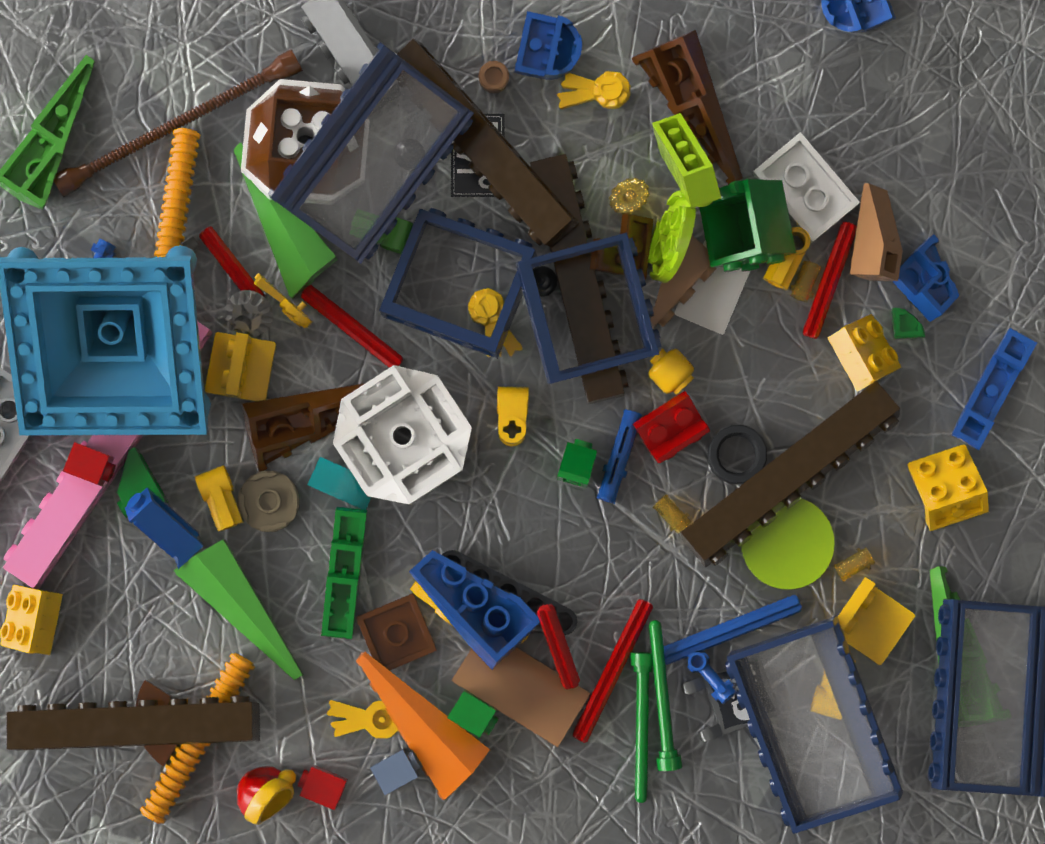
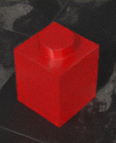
[63,442,116,487]
[297,765,348,810]

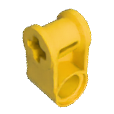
[497,386,529,447]

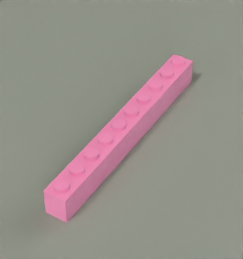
[3,321,213,589]

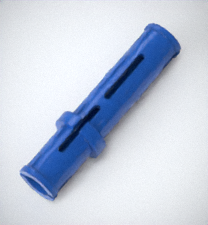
[596,409,643,504]

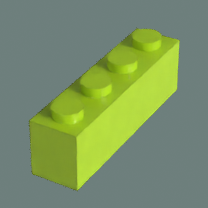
[652,113,721,208]

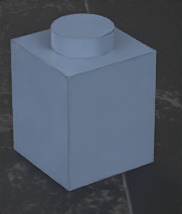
[370,748,421,795]

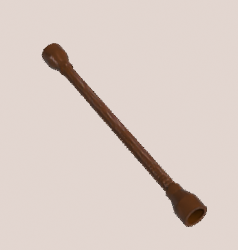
[54,49,303,197]

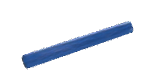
[664,595,802,665]

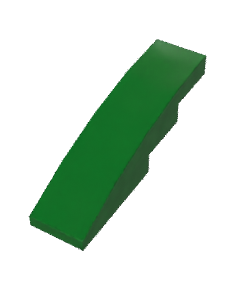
[321,507,368,639]

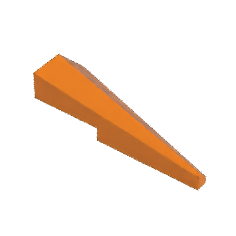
[356,652,490,800]

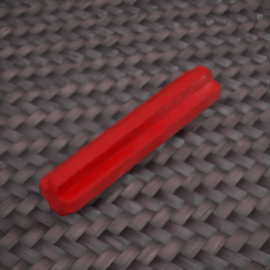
[199,226,265,297]
[537,604,580,690]

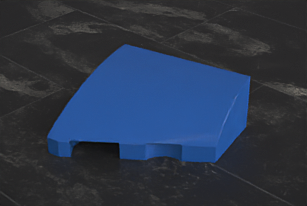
[892,234,959,322]

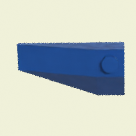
[409,550,540,670]

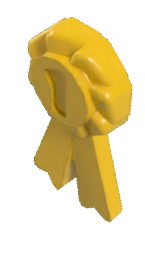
[557,71,631,109]
[254,273,313,328]
[468,288,523,358]
[327,700,398,738]

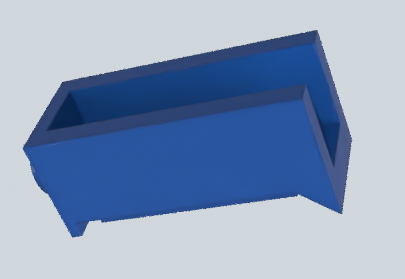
[125,487,204,569]

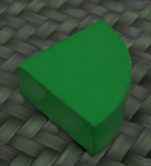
[891,308,925,340]

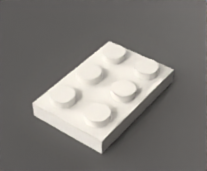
[753,132,860,243]

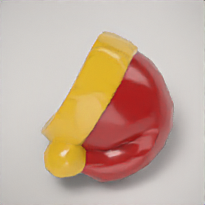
[237,766,296,825]

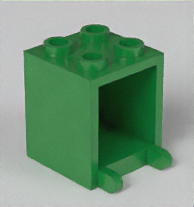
[699,179,796,272]

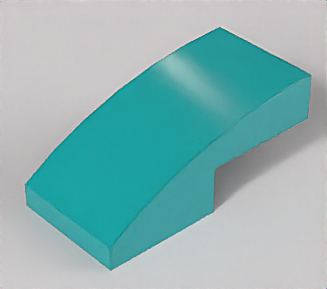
[307,457,372,510]

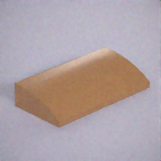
[451,647,590,747]

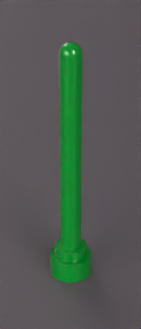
[649,620,682,771]
[631,652,653,803]

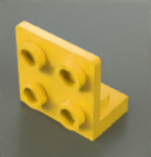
[907,444,989,531]
[838,577,915,665]

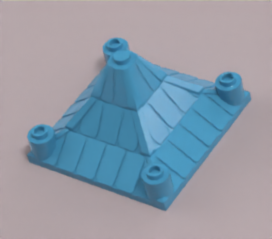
[0,245,211,435]

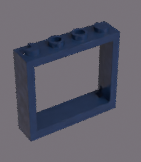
[379,208,537,359]
[515,233,662,384]

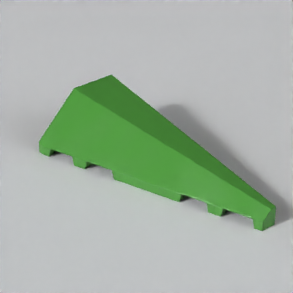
[174,539,304,680]

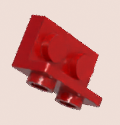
[633,391,710,463]

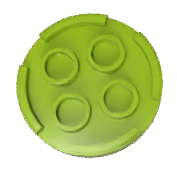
[648,190,696,283]
[741,498,835,590]

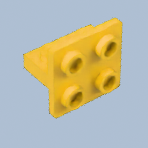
[827,314,901,392]
[205,332,276,402]
[0,585,63,655]

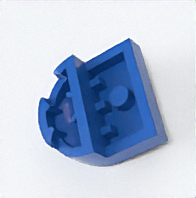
[821,0,896,33]
[514,11,582,80]

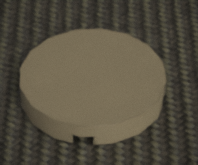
[238,471,300,532]

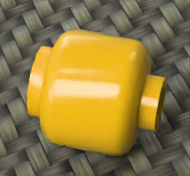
[648,349,694,395]

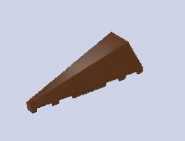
[632,30,743,185]
[242,383,365,472]

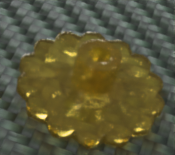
[609,177,650,215]

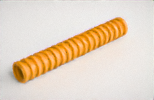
[154,128,201,257]
[140,653,255,824]

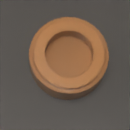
[478,61,509,93]

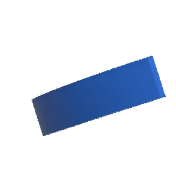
[951,328,1037,450]

